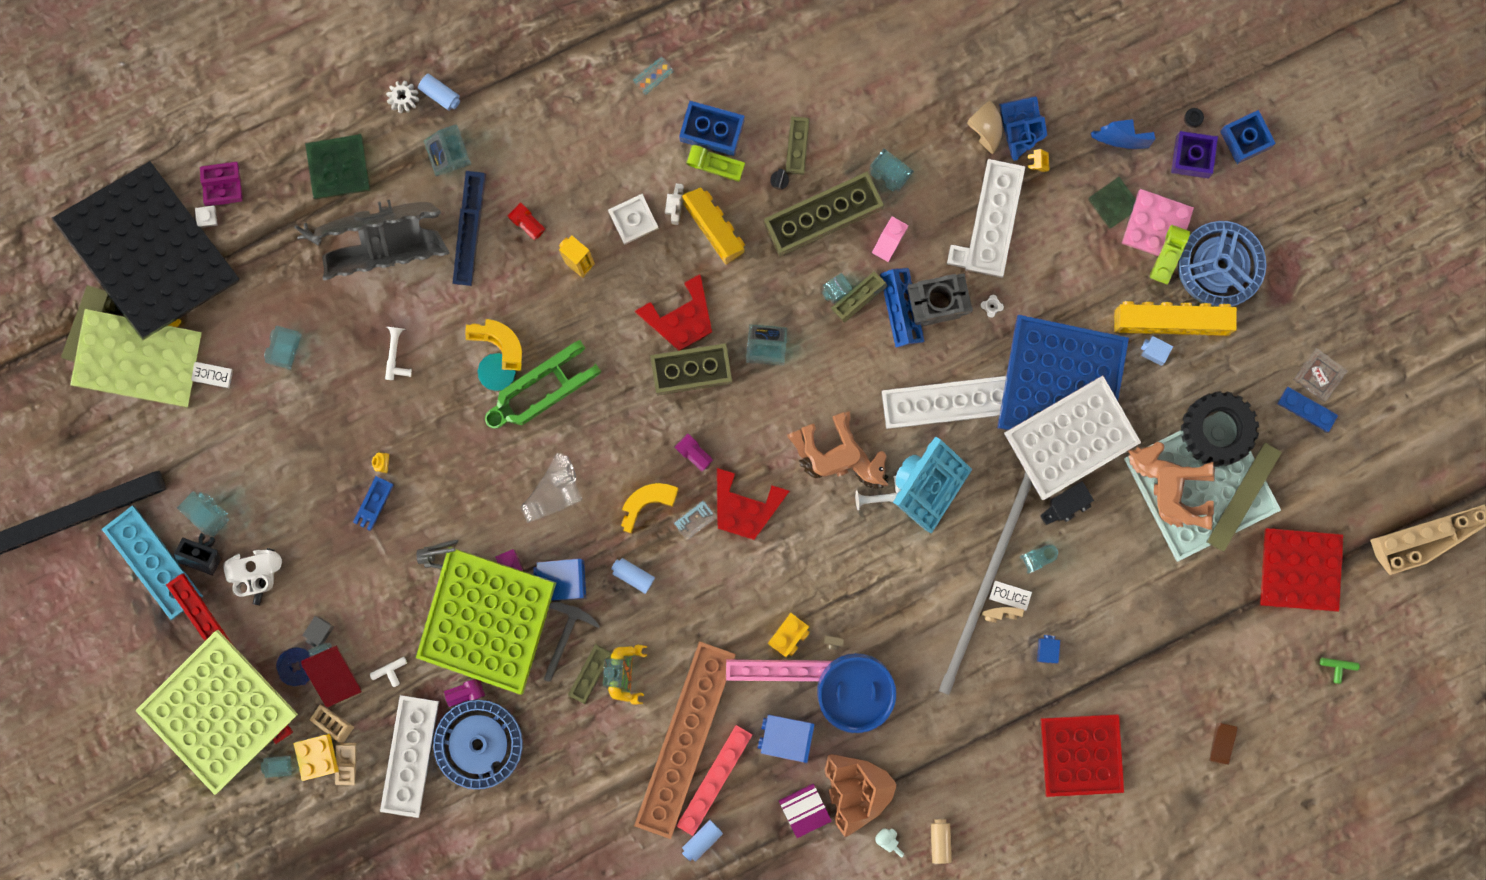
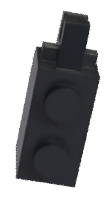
[1040,481,1094,525]

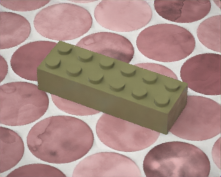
[764,171,884,257]

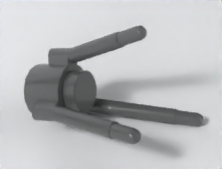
[416,540,458,569]

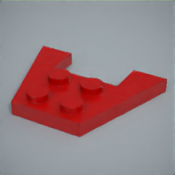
[634,274,712,351]
[717,468,790,540]

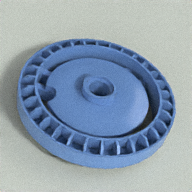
[1178,221,1266,307]
[433,700,523,789]

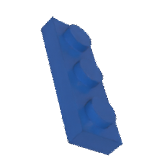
[1277,387,1338,432]

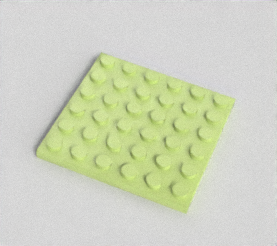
[135,630,298,795]

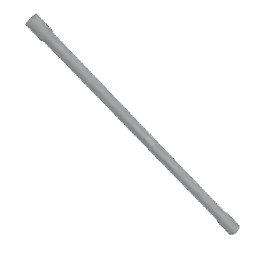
[938,471,1032,695]

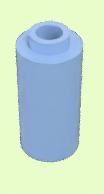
[418,73,460,111]
[611,558,655,594]
[682,820,723,862]

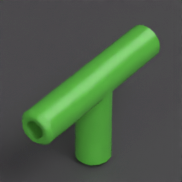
[1320,658,1360,684]

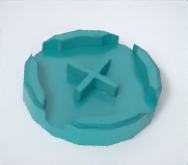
[477,353,516,392]

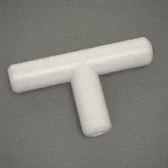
[370,657,407,687]

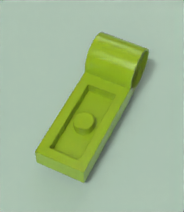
[686,145,745,182]
[1150,225,1190,285]

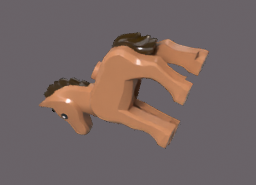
[787,411,889,489]

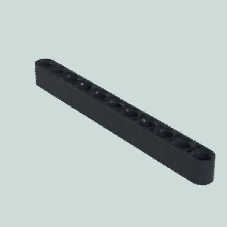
[0,471,167,555]

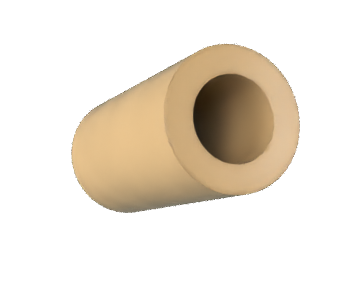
[931,819,952,864]

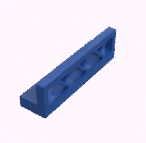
[880,268,925,348]

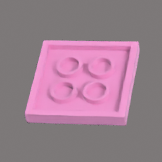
[1122,189,1194,256]

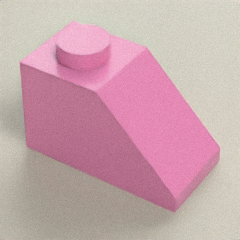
[872,216,908,262]

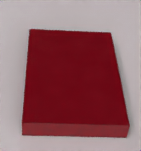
[301,645,362,708]

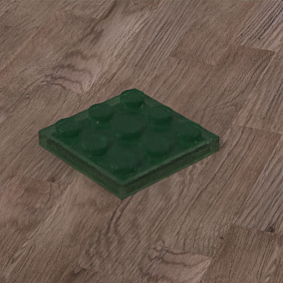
[305,134,371,200]

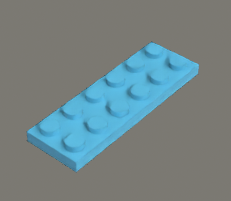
[102,505,203,620]

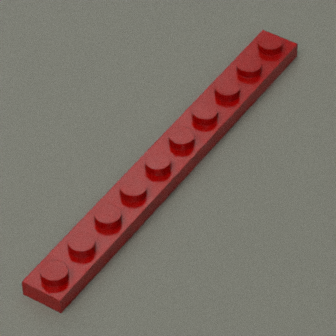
[166,573,293,744]

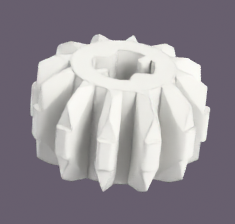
[386,81,419,113]

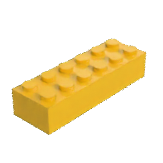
[1114,301,1237,336]

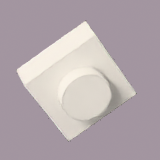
[195,206,218,228]
[947,245,970,268]

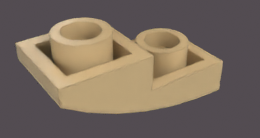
[981,607,1024,623]

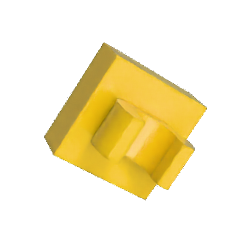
[1028,149,1049,172]

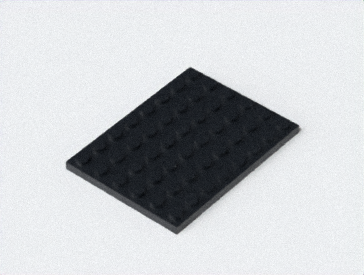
[52,161,239,341]

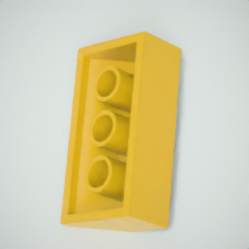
[682,187,745,265]

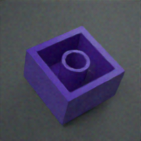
[1171,131,1218,179]

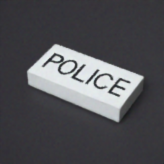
[191,362,233,388]
[989,581,1032,611]

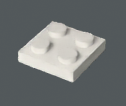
[608,194,659,245]

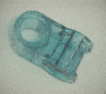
[1019,545,1058,574]

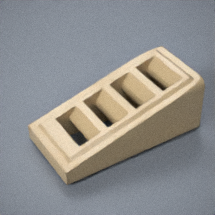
[310,704,354,743]

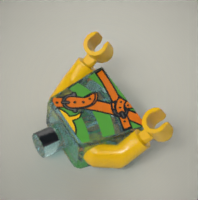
[603,644,647,705]

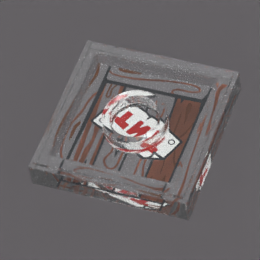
[1293,348,1348,402]

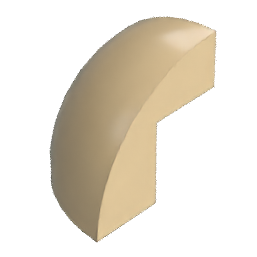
[967,101,1003,154]

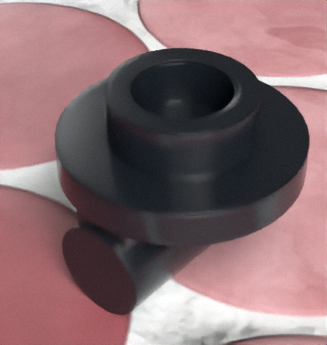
[770,169,789,190]

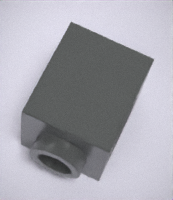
[302,616,335,647]

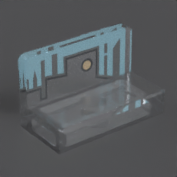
[674,500,717,541]

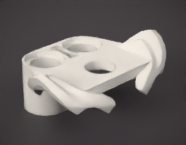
[223,550,282,597]

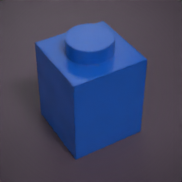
[1037,635,1060,664]

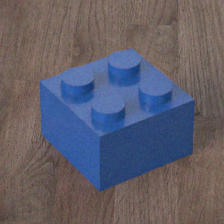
[1220,110,1276,165]

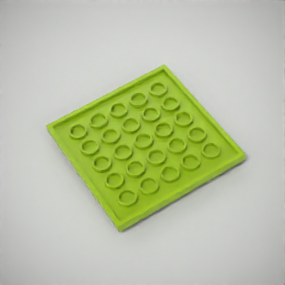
[416,547,556,695]

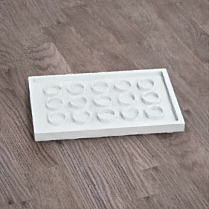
[1004,376,1141,500]

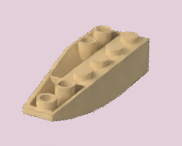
[1370,505,1486,575]

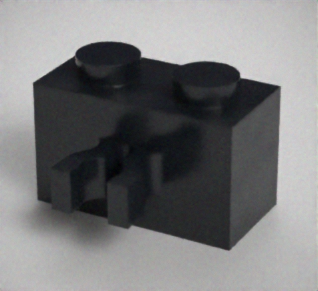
[174,533,221,576]

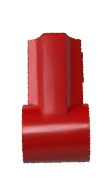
[507,202,546,241]

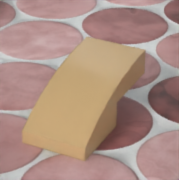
[335,743,356,785]

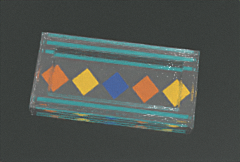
[633,56,674,95]

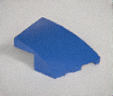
[999,96,1047,161]
[1091,119,1155,149]

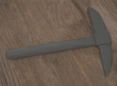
[544,602,600,682]

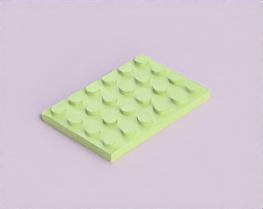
[70,309,202,407]

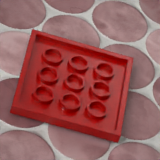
[1260,528,1343,612]
[1040,714,1124,797]

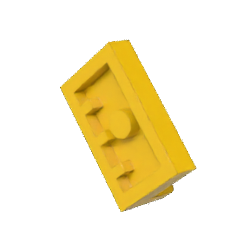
[767,613,810,657]

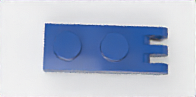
[353,476,394,531]

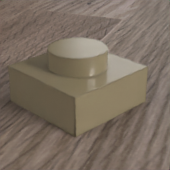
[823,636,844,650]

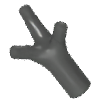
[294,223,322,246]

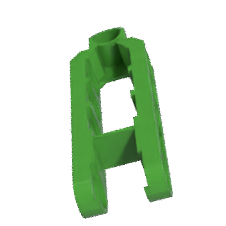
[485,340,601,429]

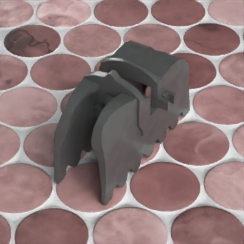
[313,200,450,280]

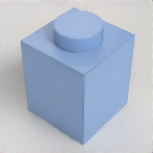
[1141,336,1173,366]

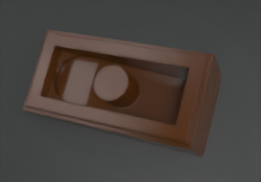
[1209,722,1238,765]

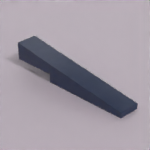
[452,171,486,286]

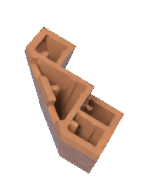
[825,754,896,837]

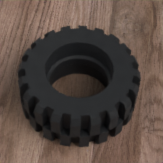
[1181,391,1259,467]

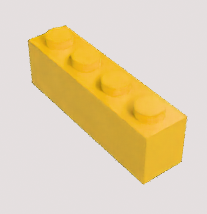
[559,235,595,278]

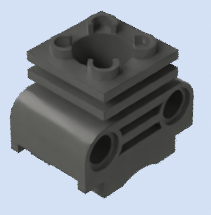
[907,273,973,326]

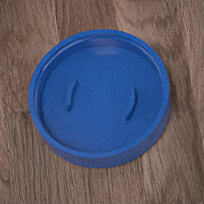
[817,653,896,733]

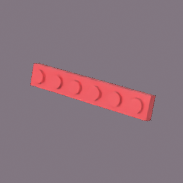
[677,725,752,836]

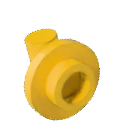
[372,453,390,473]

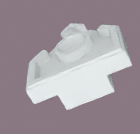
[665,183,684,225]

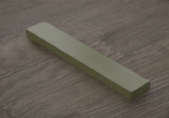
[1206,443,1282,552]

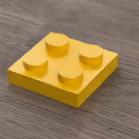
[293,734,339,781]

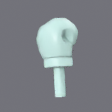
[875,828,904,857]

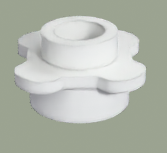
[981,295,1004,318]

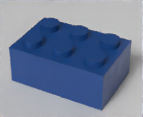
[679,101,745,156]

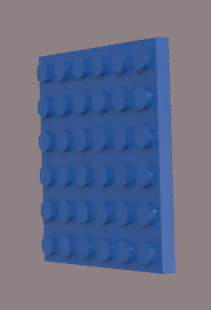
[997,315,1129,430]

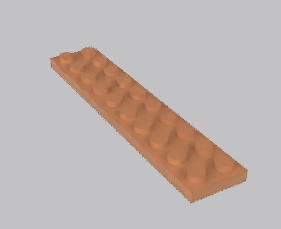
[634,641,736,839]

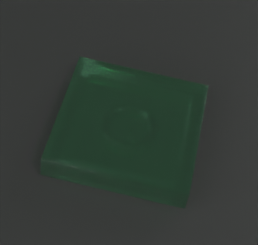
[1088,177,1136,229]

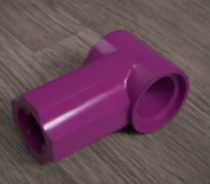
[674,433,713,472]
[444,679,486,707]

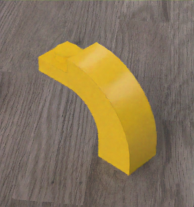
[465,319,522,371]
[621,483,679,534]

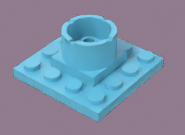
[893,437,972,533]

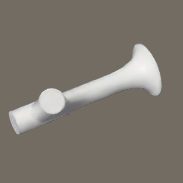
[385,327,412,380]
[855,476,901,511]

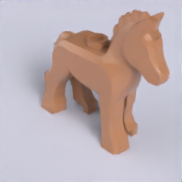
[1128,442,1215,530]

